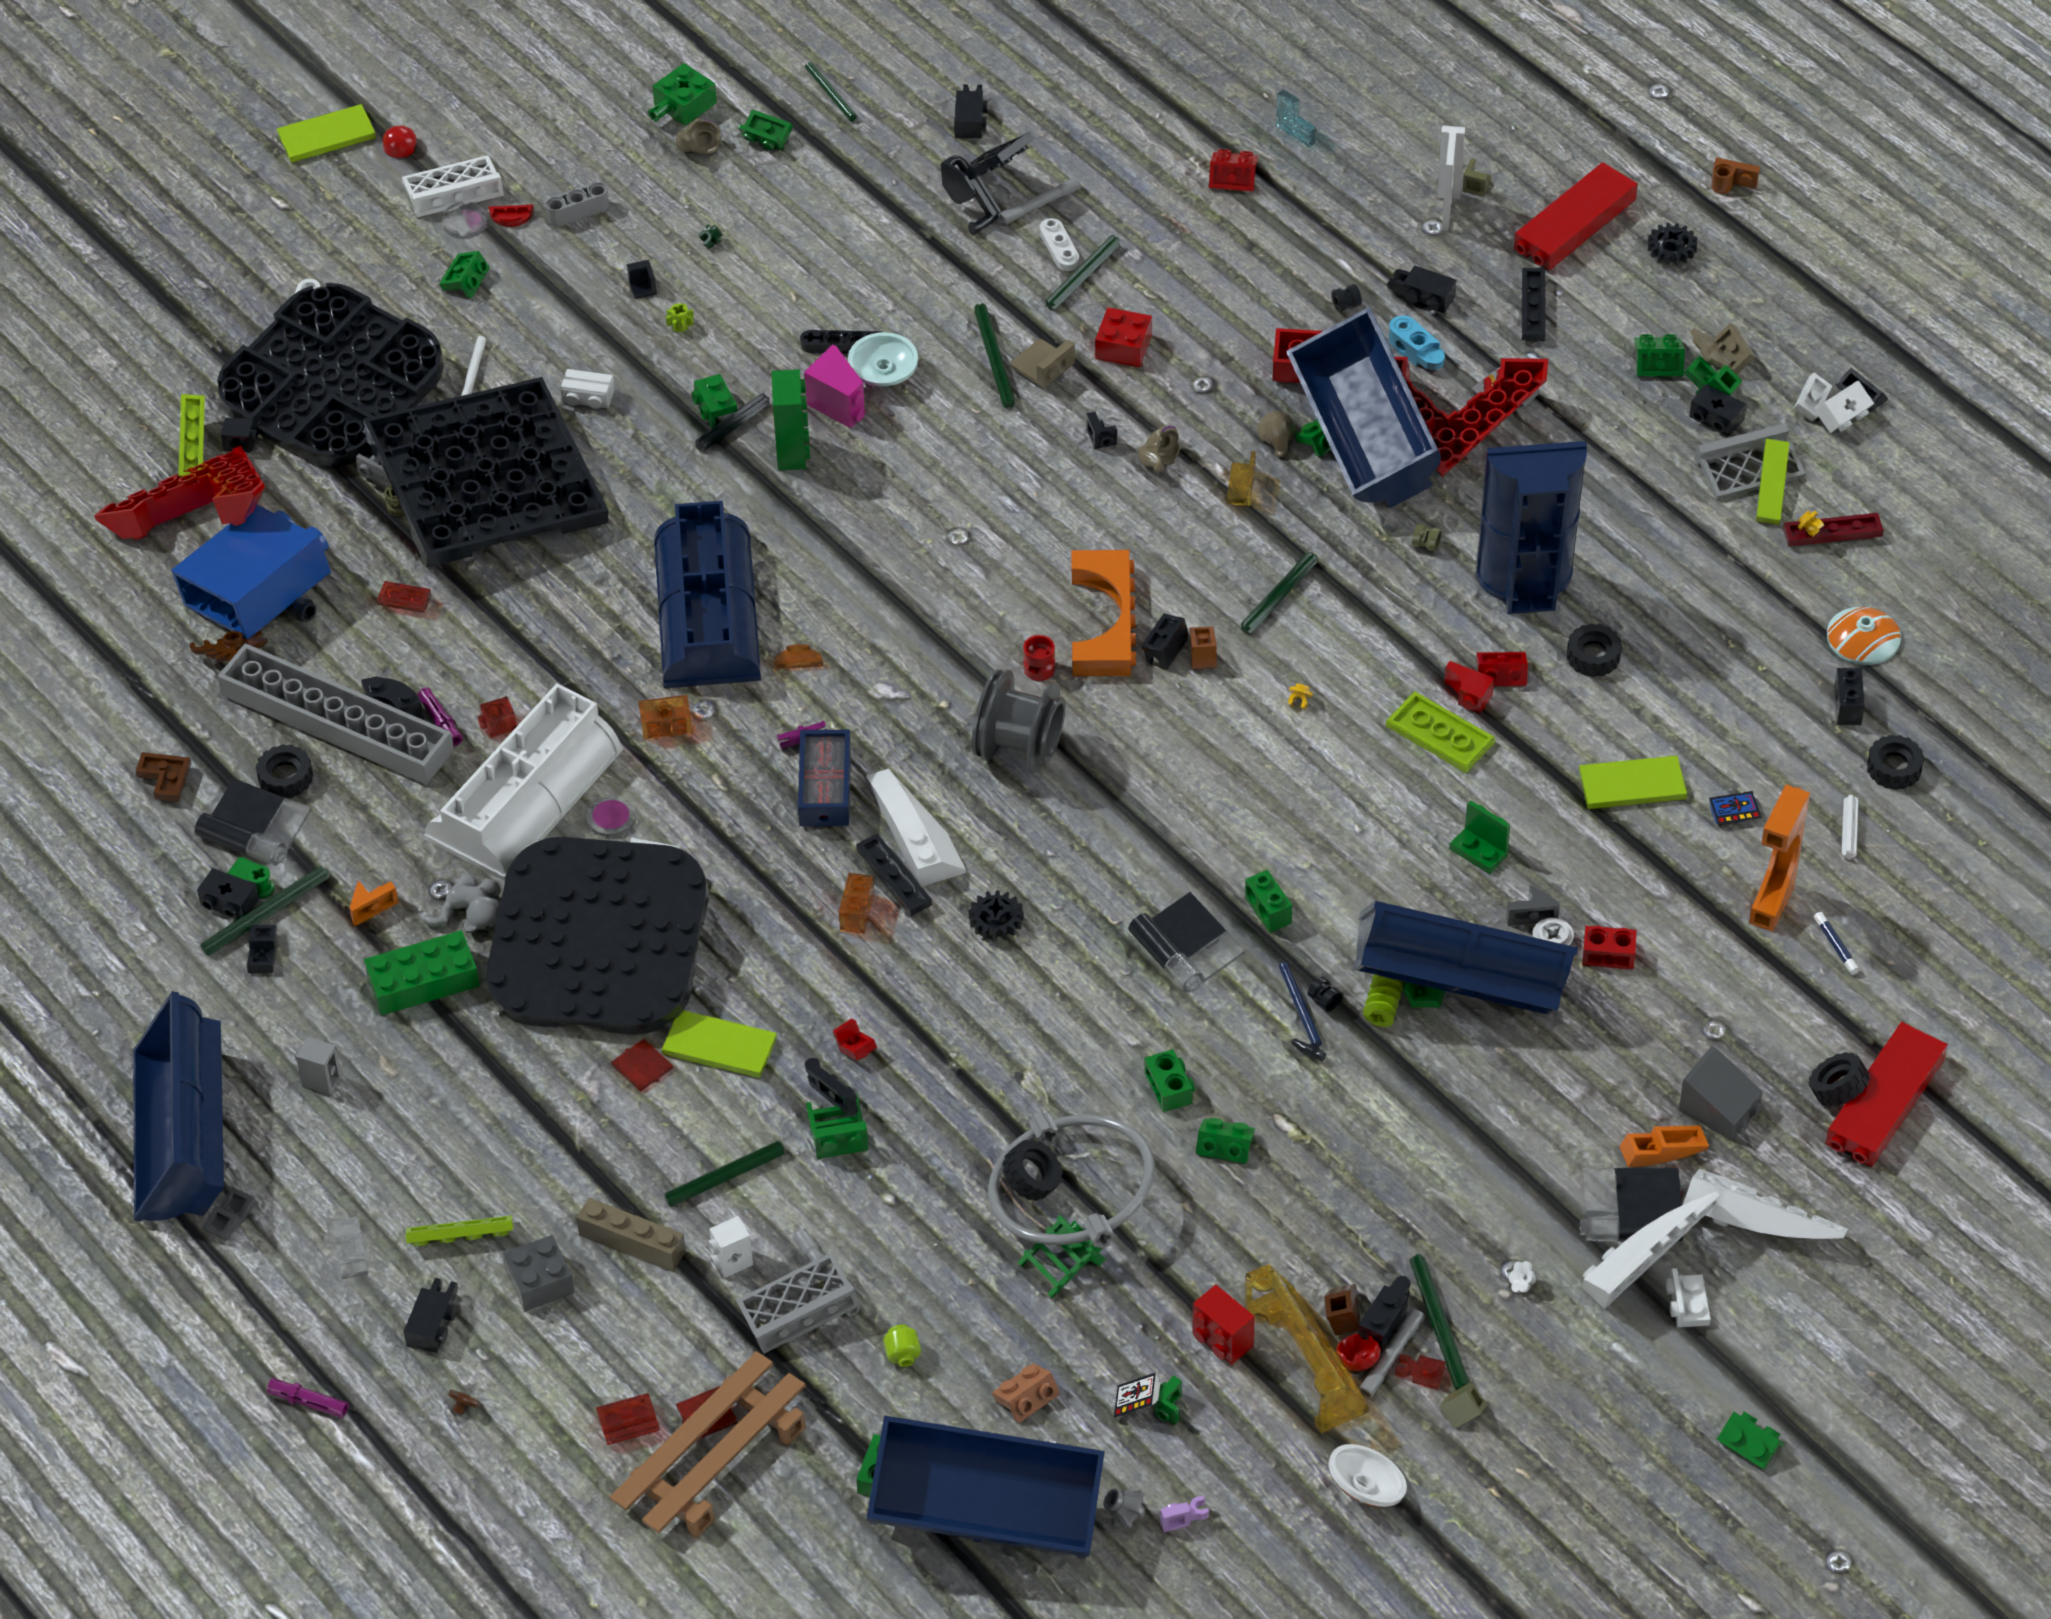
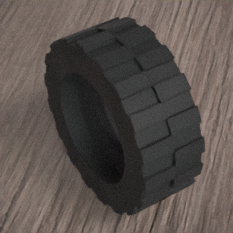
[1567,623,1622,677]
[1867,735,1924,790]
[256,744,313,798]
[1808,1052,1870,1107]
[1002,1139,1063,1201]

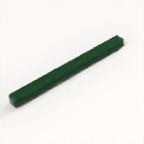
[974,303,1015,408]
[200,866,329,956]
[1410,1254,1470,1390]

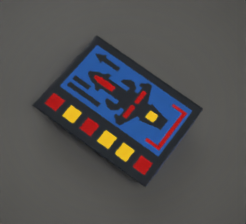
[1709,791,1762,825]

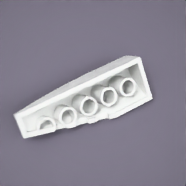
[865,769,966,887]
[1683,1169,1848,1239]
[1582,1191,1720,1310]

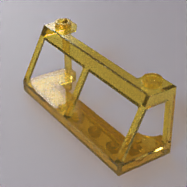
[1244,1264,1369,1433]

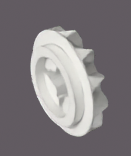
[1533,918,1574,946]

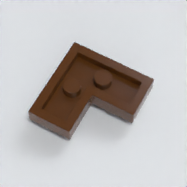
[135,752,191,802]

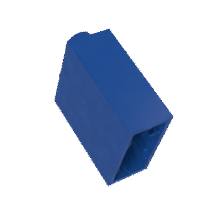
[171,505,331,639]

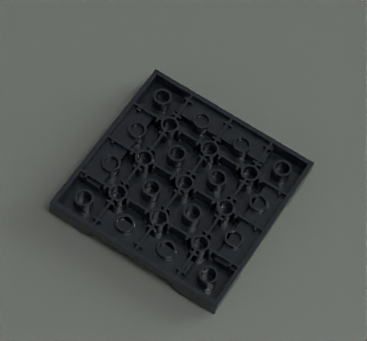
[363,377,609,568]

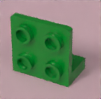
[1634,334,1685,376]
[1449,800,1510,875]

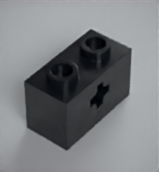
[1689,384,1746,437]
[1834,668,1865,725]
[197,868,259,919]

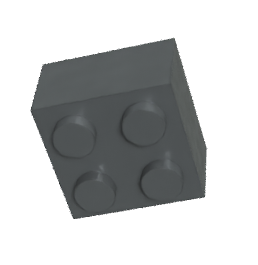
[502,1235,574,1312]

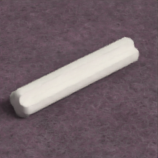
[1841,795,1859,860]

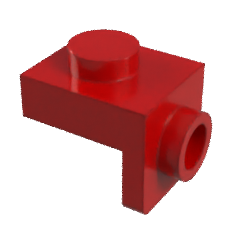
[833,1018,877,1061]

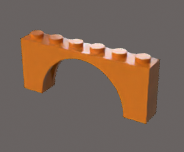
[1071,550,1136,677]
[1749,784,1810,932]

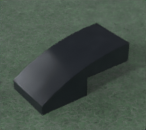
[247,925,277,973]

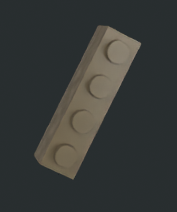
[576,1197,686,1272]

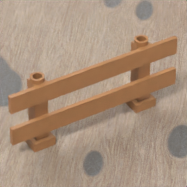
[609,1351,806,1539]

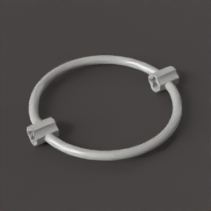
[988,1111,1155,1249]

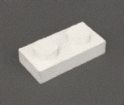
[1794,373,1832,422]

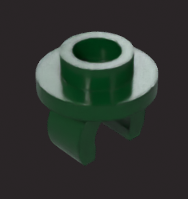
[698,224,723,249]

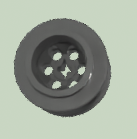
[972,669,1066,773]

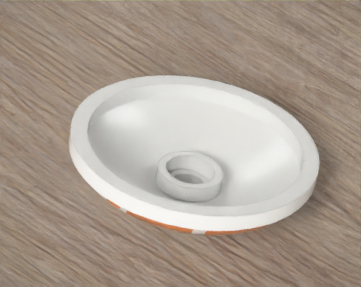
[1328,1444,1407,1507]

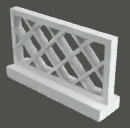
[1437,126,1465,231]
[402,155,504,217]

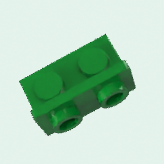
[439,251,490,298]

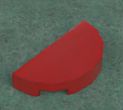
[488,204,534,227]

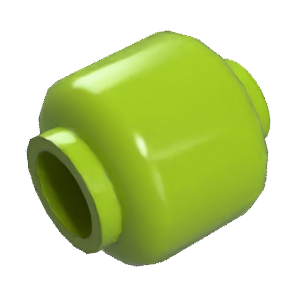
[883,1324,921,1367]

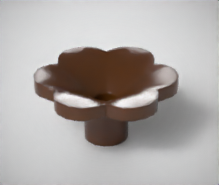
[448,1389,479,1414]

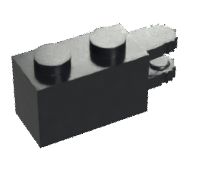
[954,84,988,138]
[1387,265,1457,314]
[1358,1275,1411,1353]
[403,1278,458,1353]

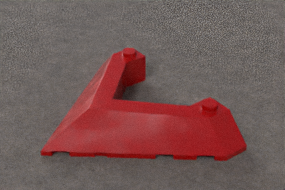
[1394,356,1549,477]
[94,445,265,540]

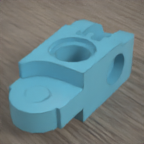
[1389,315,1445,370]

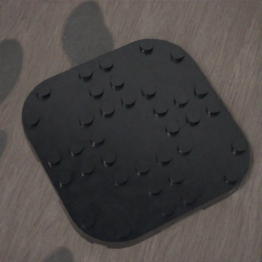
[217,283,444,467]
[486,837,709,1034]

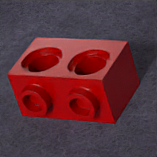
[1582,925,1637,970]

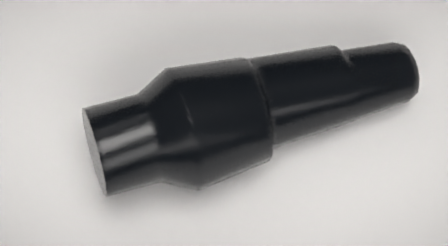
[1291,1038,1326,1062]

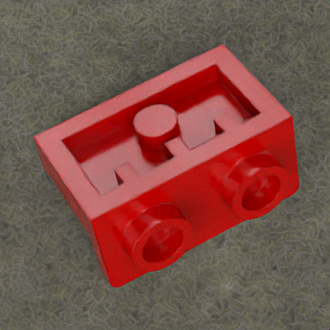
[1476,652,1528,686]

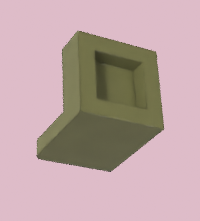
[1462,158,1492,196]
[1439,1382,1487,1428]

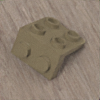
[1690,323,1755,375]
[1011,339,1075,389]

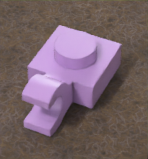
[1160,1496,1209,1532]

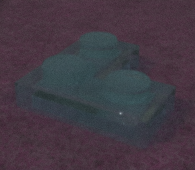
[1276,89,1316,148]

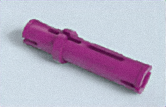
[417,687,463,747]
[267,1377,349,1419]

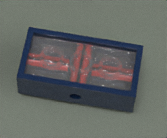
[798,729,851,826]

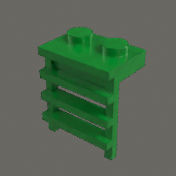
[806,1094,869,1159]
[1017,1215,1106,1298]

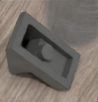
[1506,885,1560,926]

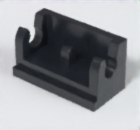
[1141,613,1189,670]

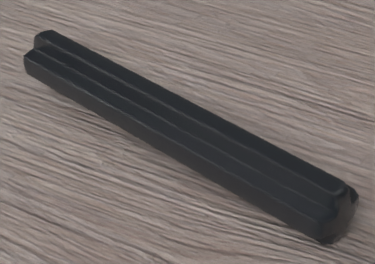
[695,393,770,452]

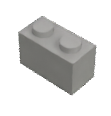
[295,1037,342,1096]

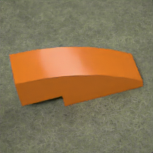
[1619,1125,1709,1168]

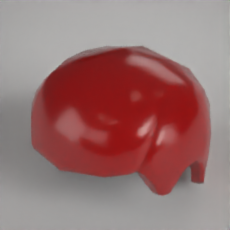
[383,125,417,158]
[1336,1334,1381,1372]

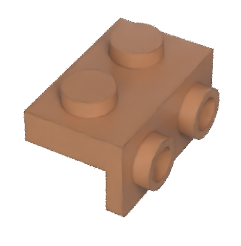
[991,1363,1060,1423]

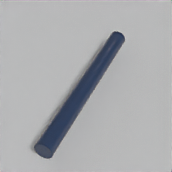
[1279,962,1322,1046]

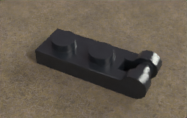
[804,1058,858,1117]

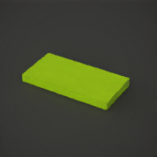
[276,104,376,163]
[1386,691,1495,773]
[1579,755,1687,809]
[662,1010,777,1078]

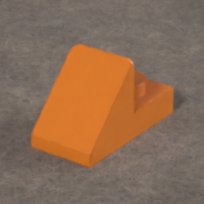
[350,881,399,926]

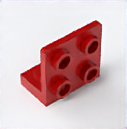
[1208,149,1258,191]

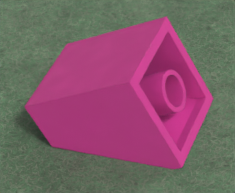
[804,345,865,428]

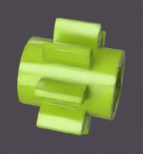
[666,303,694,332]

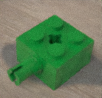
[648,63,717,126]

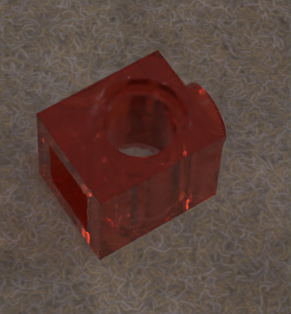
[477,696,517,738]

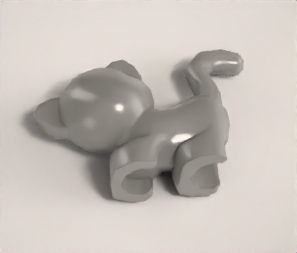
[423,873,501,933]

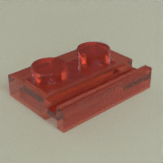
[596,1393,660,1445]

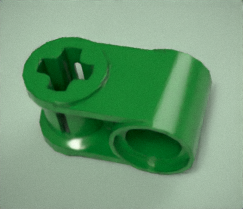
[227,857,275,899]

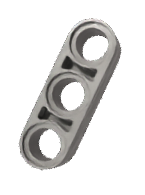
[545,182,609,227]

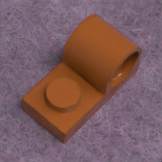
[1711,157,1761,194]
[1189,626,1217,669]

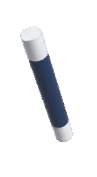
[1814,912,1860,975]

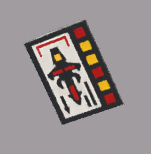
[1114,1372,1160,1418]

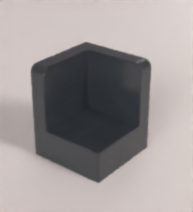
[626,260,657,299]

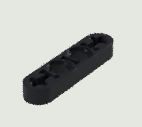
[800,330,882,354]

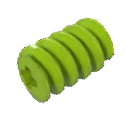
[1363,975,1405,1027]

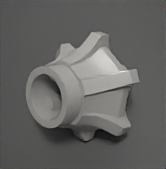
[1103,1488,1145,1529]

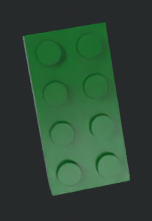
[771,369,810,471]
[364,930,480,1016]

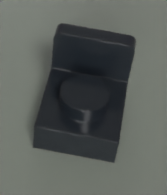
[1086,411,1117,449]

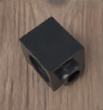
[221,418,258,453]

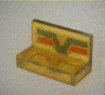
[1227,451,1256,506]

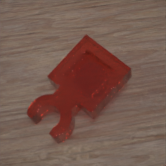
[1395,1354,1446,1390]

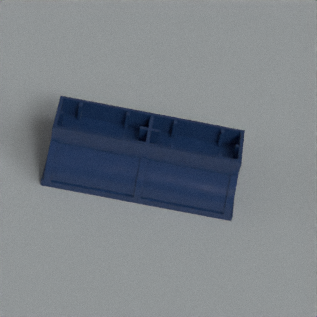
[1286,307,1441,508]
[1475,441,1587,614]
[654,500,761,688]
[1353,901,1578,1015]
[133,991,224,1222]
[866,1415,1105,1559]

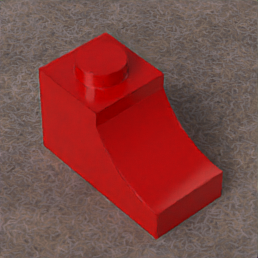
[1444,661,1494,714]

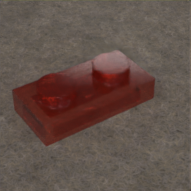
[377,581,432,613]

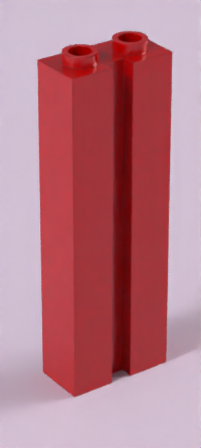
[1514,162,1638,271]
[1825,1021,1948,1167]

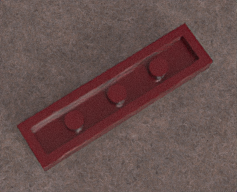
[1783,513,1884,547]

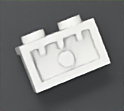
[1666,1268,1710,1328]

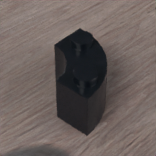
[361,676,424,720]

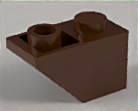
[1324,1284,1361,1336]

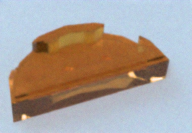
[774,644,823,669]

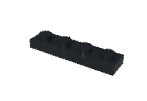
[1522,268,1545,341]
[856,833,932,916]

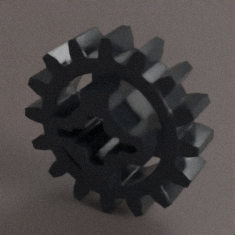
[1647,222,1698,265]
[968,890,1024,941]

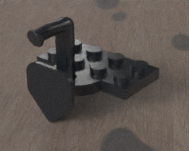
[941,132,1034,235]

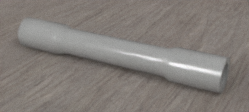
[998,177,1082,225]
[793,1229,860,1316]
[1358,1309,1425,1399]

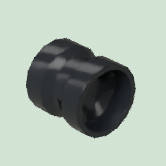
[1331,284,1362,312]
[1307,976,1344,1012]

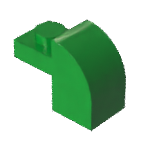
[1683,355,1742,395]

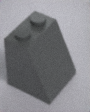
[1679,1046,1763,1141]

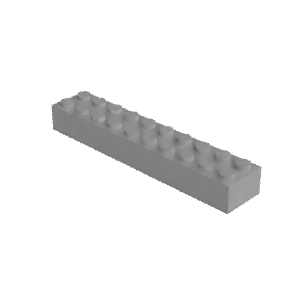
[217,643,454,785]

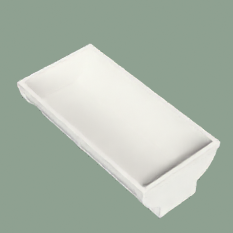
[424,683,623,882]

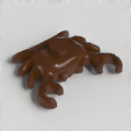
[190,631,268,662]

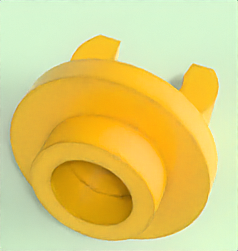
[1798,510,1824,537]
[1288,683,1313,710]

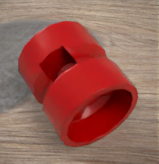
[1023,635,1055,681]

